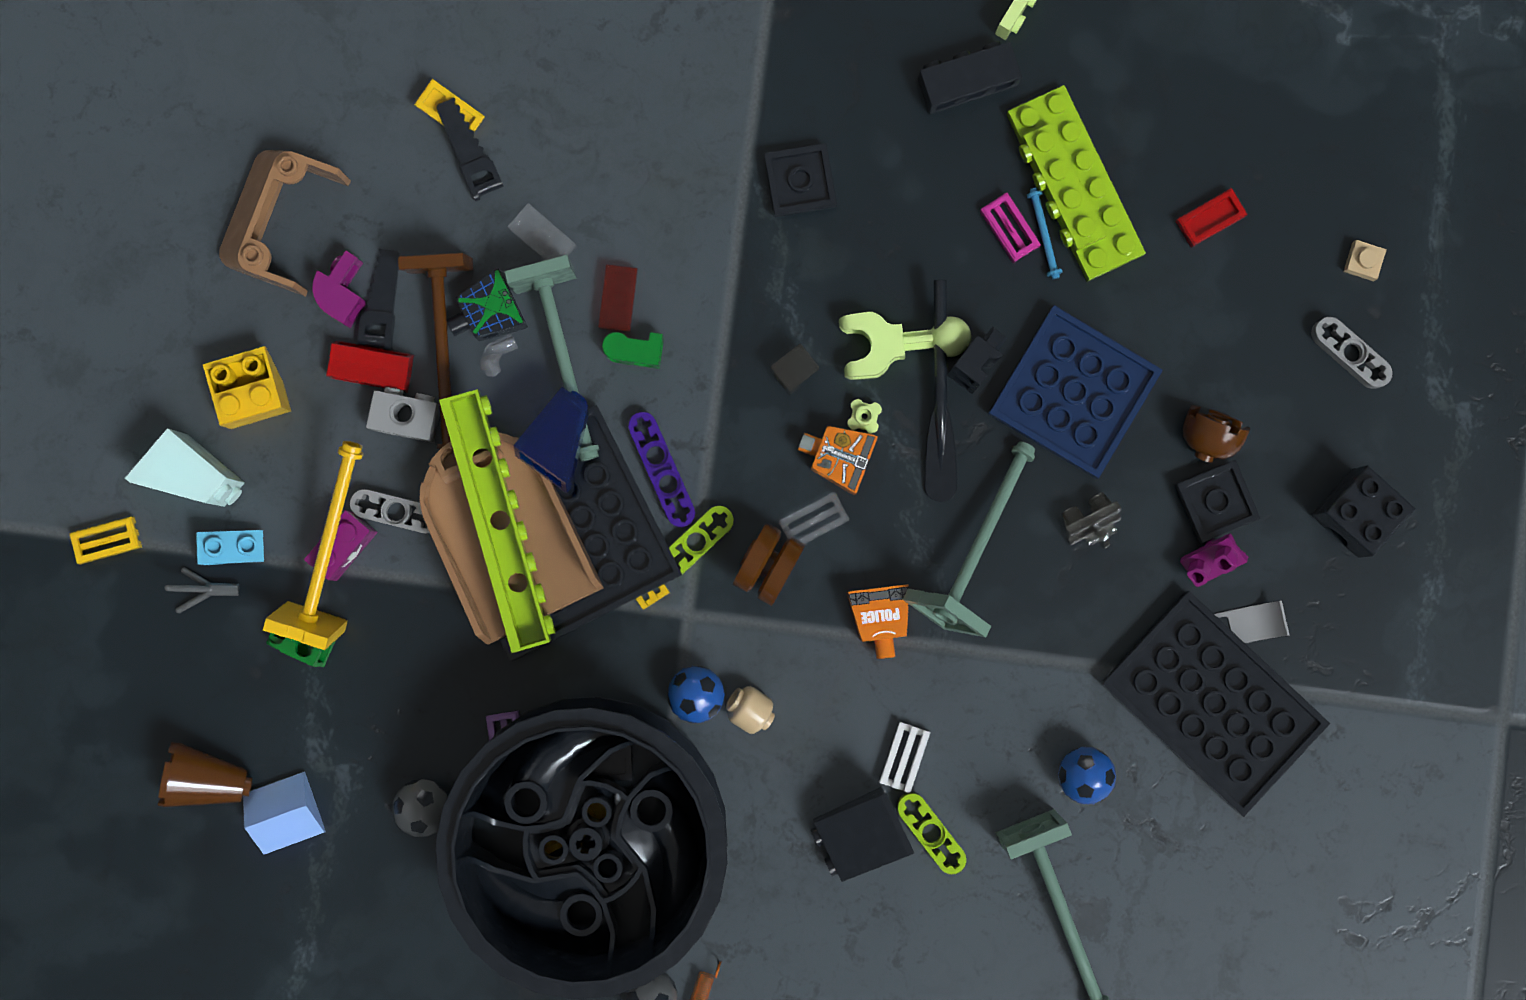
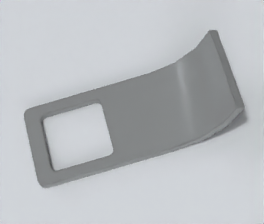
[1214,601,1289,643]

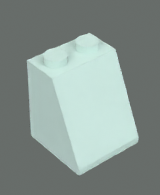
[125,428,245,507]

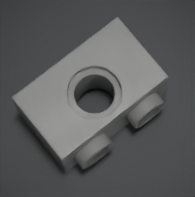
[366,387,440,443]

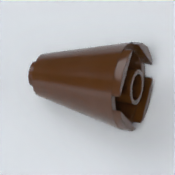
[158,742,253,807]

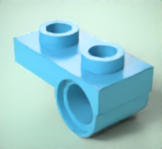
[196,530,264,565]

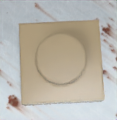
[1343,240,1387,281]

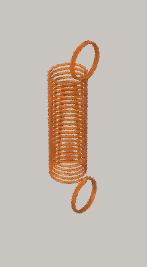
[690,961,721,1000]

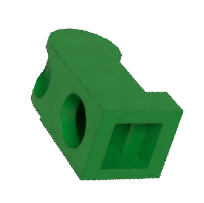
[602,332,664,369]
[266,633,335,667]

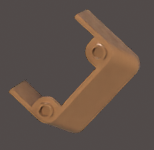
[219,150,351,297]

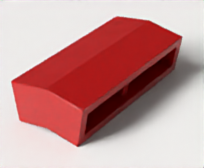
[326,340,414,393]

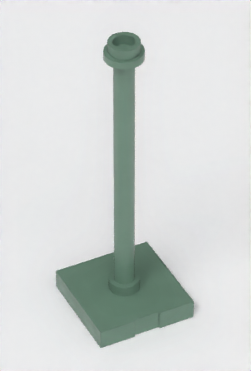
[504,255,600,461]
[903,441,1035,637]
[995,809,1110,1000]

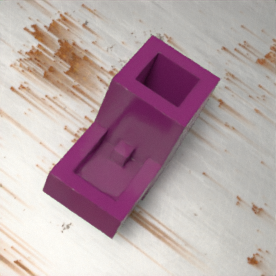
[313,251,366,328]

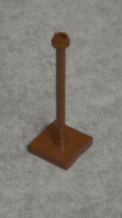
[398,253,473,450]

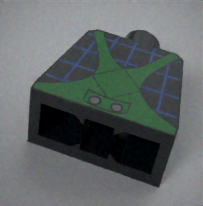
[447,268,528,341]

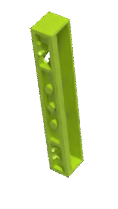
[439,389,555,653]

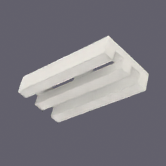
[879,721,930,793]

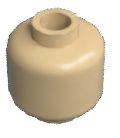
[725,686,775,734]

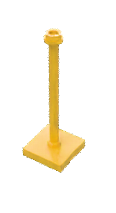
[263,441,363,650]

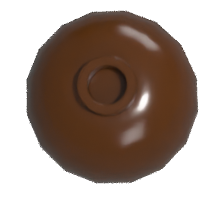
[1183,405,1250,462]

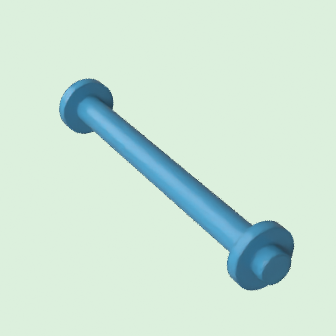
[1027,188,1063,279]

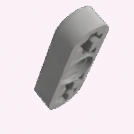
[1311,317,1392,389]
[350,490,430,534]

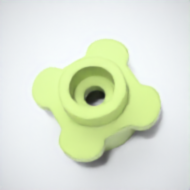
[847,399,882,433]

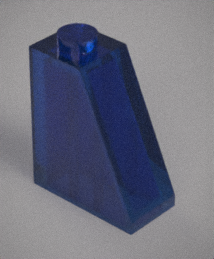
[514,387,588,493]

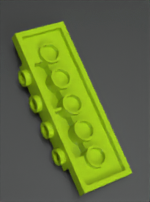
[1006,85,1146,282]

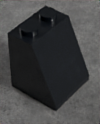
[810,787,914,882]

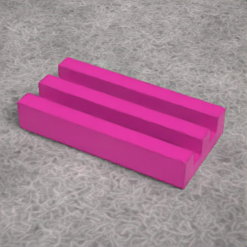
[980,193,1041,263]

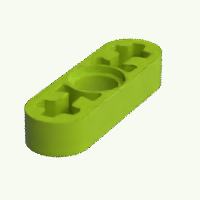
[669,506,734,575]
[897,792,966,874]

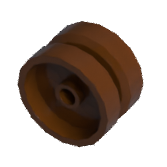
[732,523,806,606]

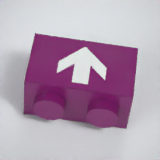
[304,510,378,581]

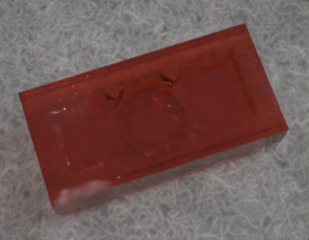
[598,265,638,332]

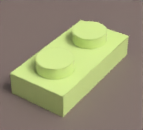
[995,0,1037,40]

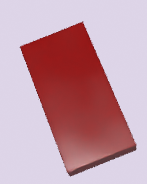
[1175,188,1248,248]

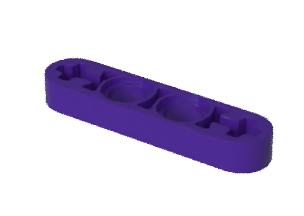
[628,412,696,528]

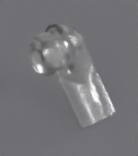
[480,333,518,377]

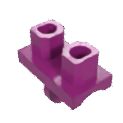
[1180,533,1248,587]

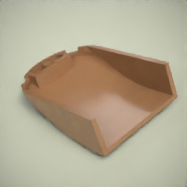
[420,432,604,645]

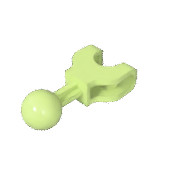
[839,312,971,380]

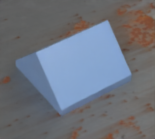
[243,772,326,854]

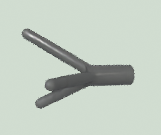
[165,567,239,613]

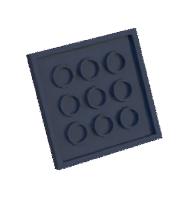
[988,305,1163,479]

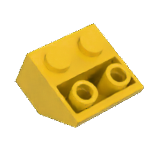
[203,346,291,429]

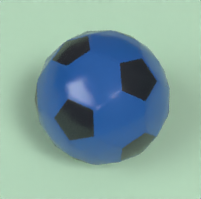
[667,666,725,723]
[1058,747,1116,804]

